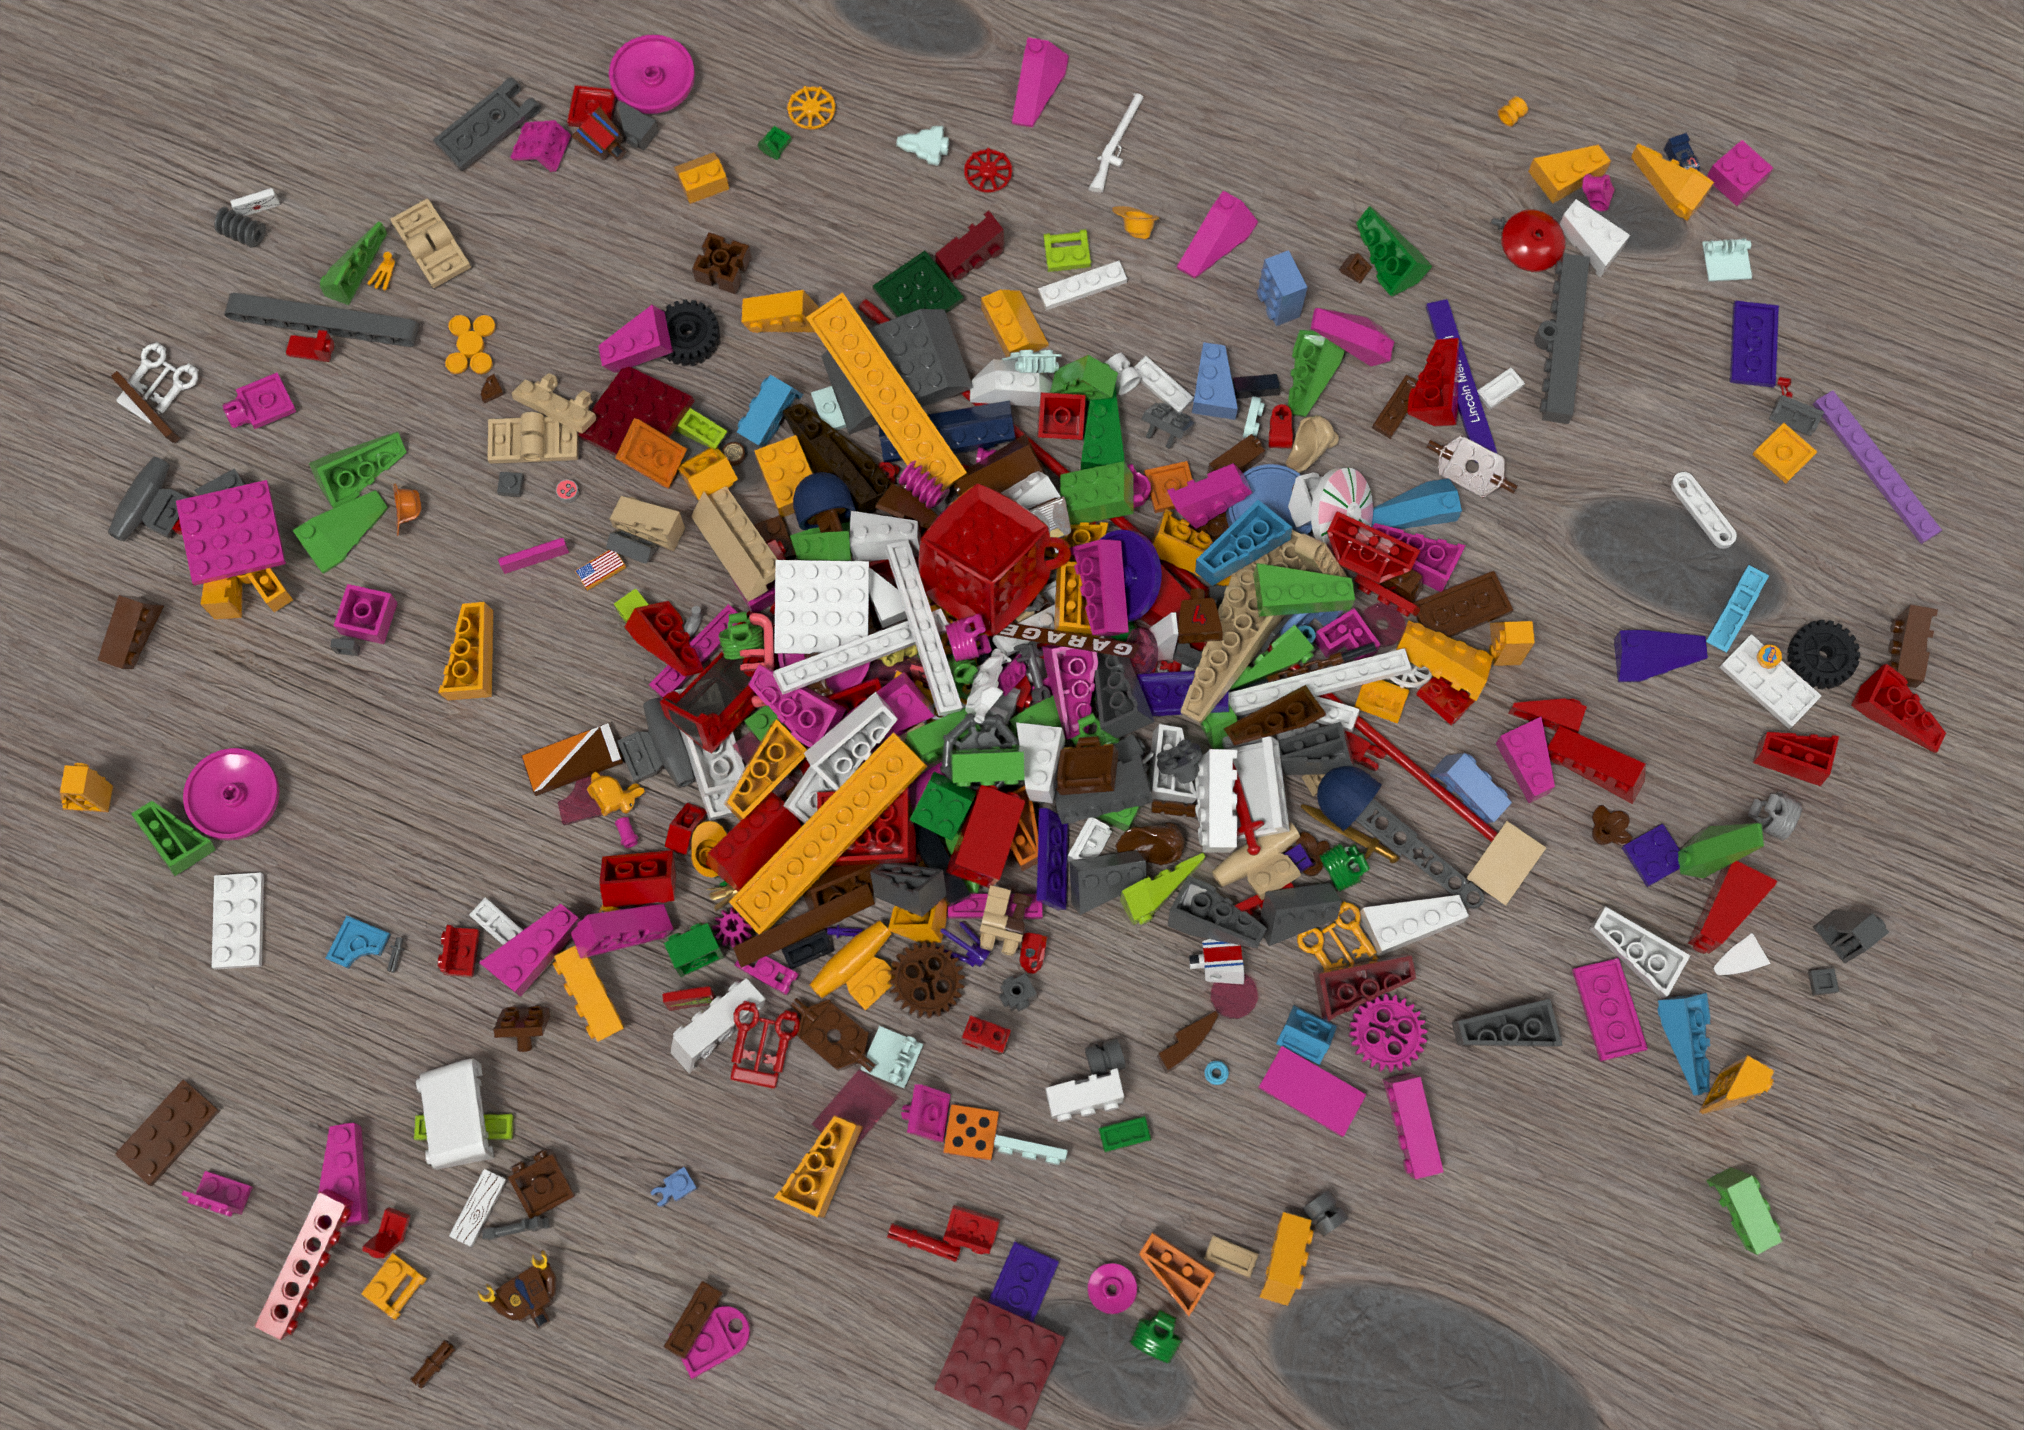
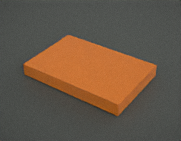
[615,418,687,489]

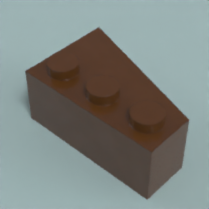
[98,595,164,669]
[1888,604,1938,688]

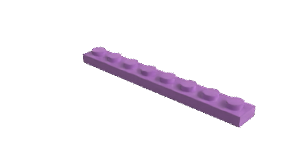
[1813,390,1942,544]

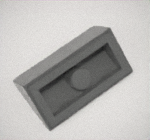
[606,529,659,564]

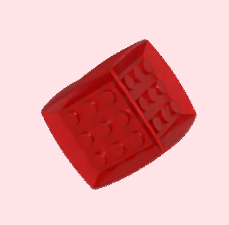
[919,484,1071,636]

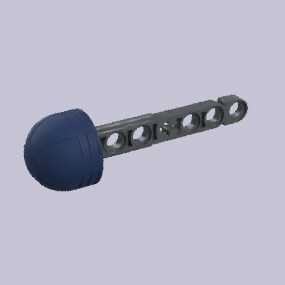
[1317,766,1484,909]

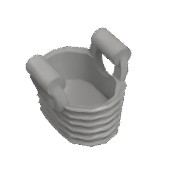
[1748,791,1802,840]

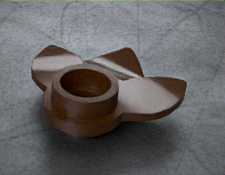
[1592,805,1633,846]
[1283,831,1330,876]

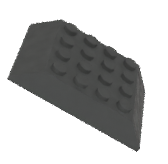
[821,309,973,435]

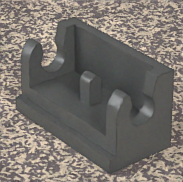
[1768,395,1824,436]

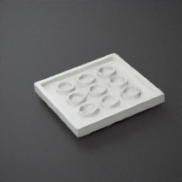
[774,560,869,654]

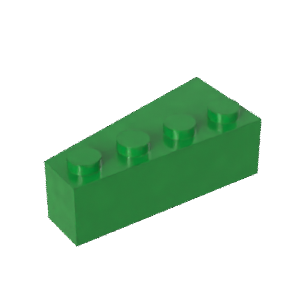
[1081,387,1125,470]

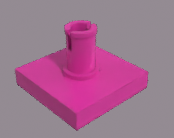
[901,1084,950,1142]

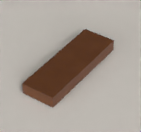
[1372,374,1418,439]
[663,1281,724,1360]

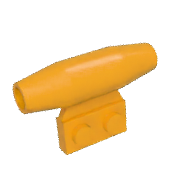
[809,920,894,1011]

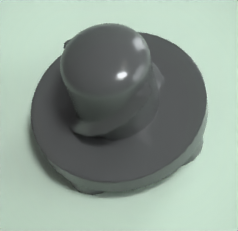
[1157,739,1202,784]

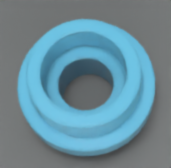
[1204,1061,1229,1085]

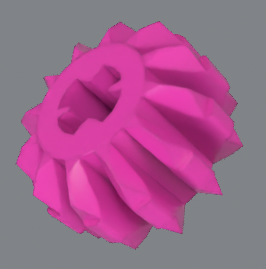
[713,907,753,948]

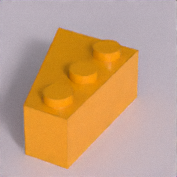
[200,574,243,620]
[60,763,113,812]
[1259,1212,1314,1306]

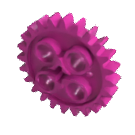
[1348,994,1427,1073]

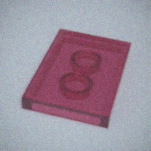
[812,1069,896,1152]

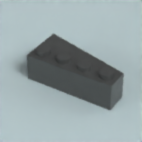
[1095,653,1155,738]

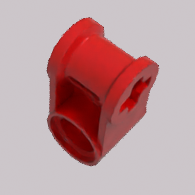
[1269,404,1293,449]

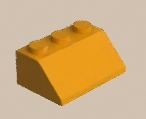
[981,289,1049,358]

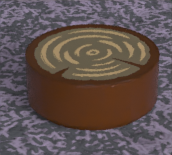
[722,442,745,466]

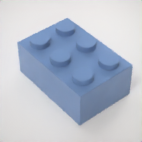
[1257,250,1307,326]

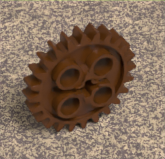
[887,941,965,1019]

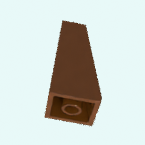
[954,434,1046,496]

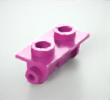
[997,654,1026,696]

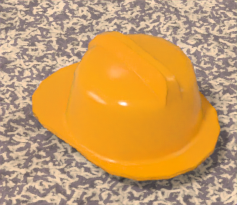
[1112,206,1160,239]
[691,821,727,878]

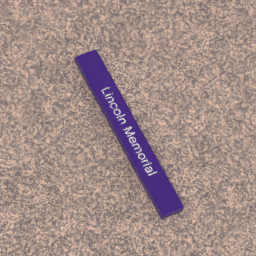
[1425,299,1497,463]

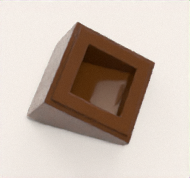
[1339,253,1372,284]

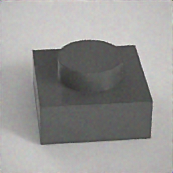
[497,472,524,497]
[330,636,360,656]
[1808,968,1839,996]

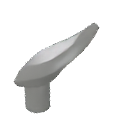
[683,606,702,637]

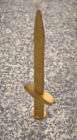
[1301,804,1400,863]

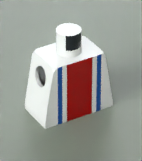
[1189,939,1244,984]

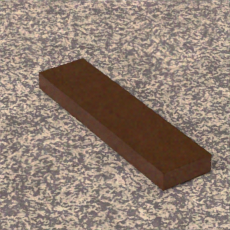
[111,371,181,443]

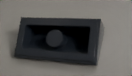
[1233,374,1281,399]
[781,929,834,970]

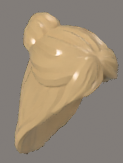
[1286,415,1339,473]

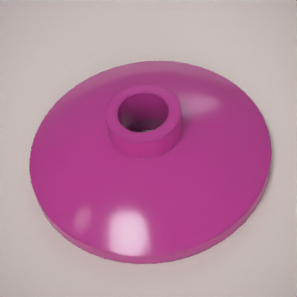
[1088,1263,1137,1314]

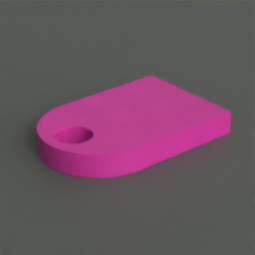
[669,1306,750,1379]

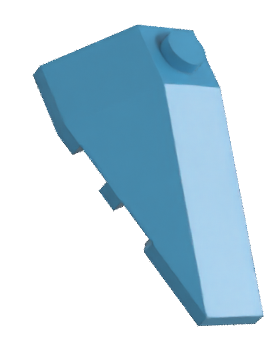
[1371,478,1462,529]
[1658,993,1710,1095]

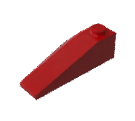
[1407,338,1459,426]
[624,601,704,677]
[1851,664,1946,753]

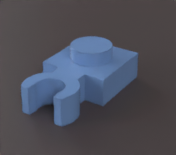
[651,1167,697,1207]

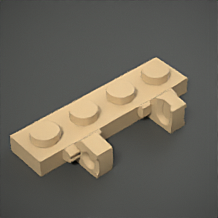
[512,373,596,434]

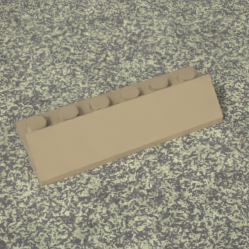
[691,486,777,602]

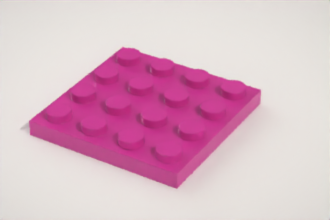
[176,480,286,586]

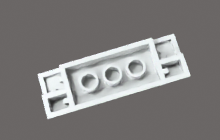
[670,679,745,821]

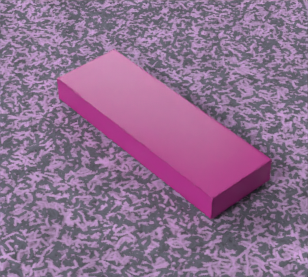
[498,538,569,574]

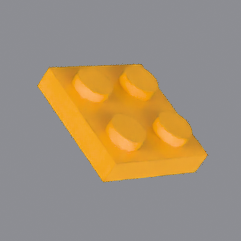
[1752,423,1817,484]

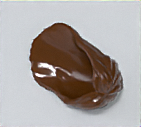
[1115,823,1184,866]

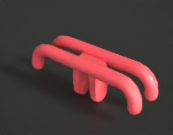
[740,613,775,707]

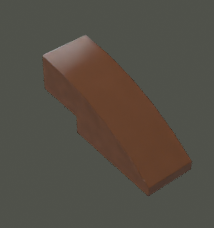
[1157,1011,1218,1074]

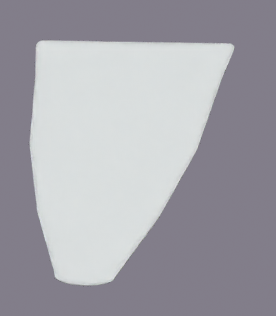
[1714,933,1770,975]

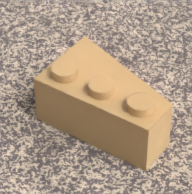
[610,496,685,551]

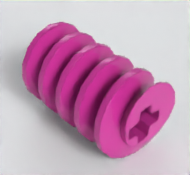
[899,460,950,509]

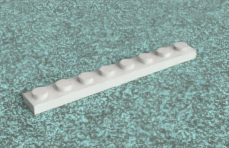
[885,540,962,716]
[773,608,948,695]
[1229,648,1411,716]

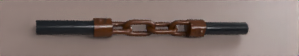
[1234,642,1377,691]

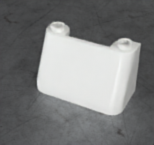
[416,1058,494,1170]

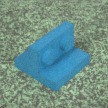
[1276,1005,1337,1065]

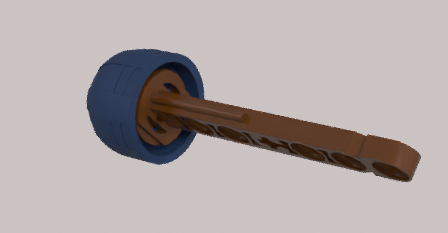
[793,472,876,635]

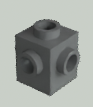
[999,973,1037,1012]

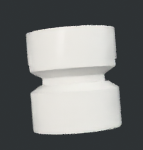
[1105,353,1141,395]

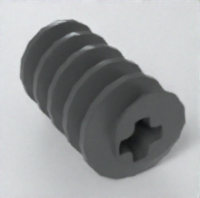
[214,207,266,248]

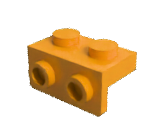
[1354,680,1409,724]

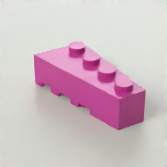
[571,903,673,959]
[1382,1073,1444,1179]

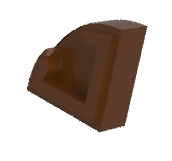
[481,374,504,404]

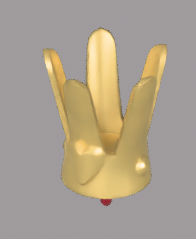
[707,884,738,911]

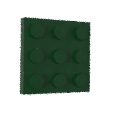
[873,250,964,318]

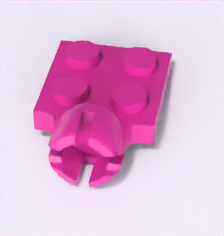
[222,373,296,429]

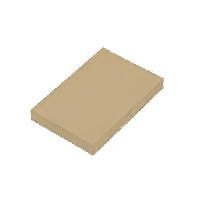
[1466,821,1546,906]

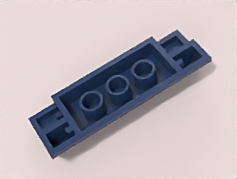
[879,400,1016,463]

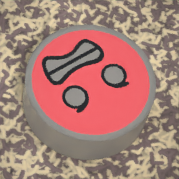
[555,479,579,503]

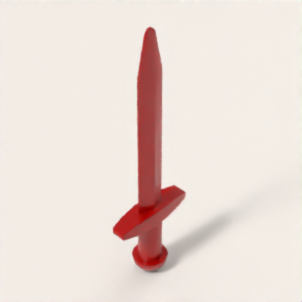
[1232,763,1265,856]

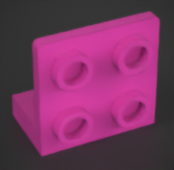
[510,120,571,172]
[182,1171,252,1217]

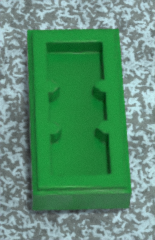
[1098,1116,1151,1153]

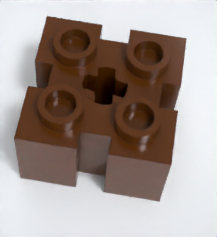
[692,232,752,294]

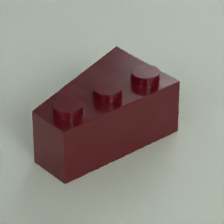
[935,210,1004,282]

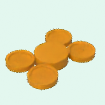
[445,315,496,374]

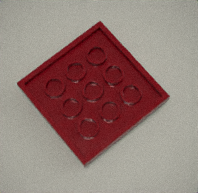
[578,367,695,456]
[934,1295,1065,1430]

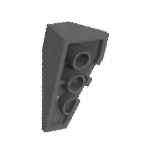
[1167,875,1267,949]

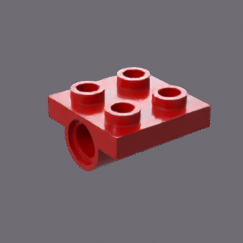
[1416,677,1475,726]

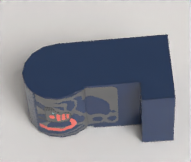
[1663,133,1700,171]

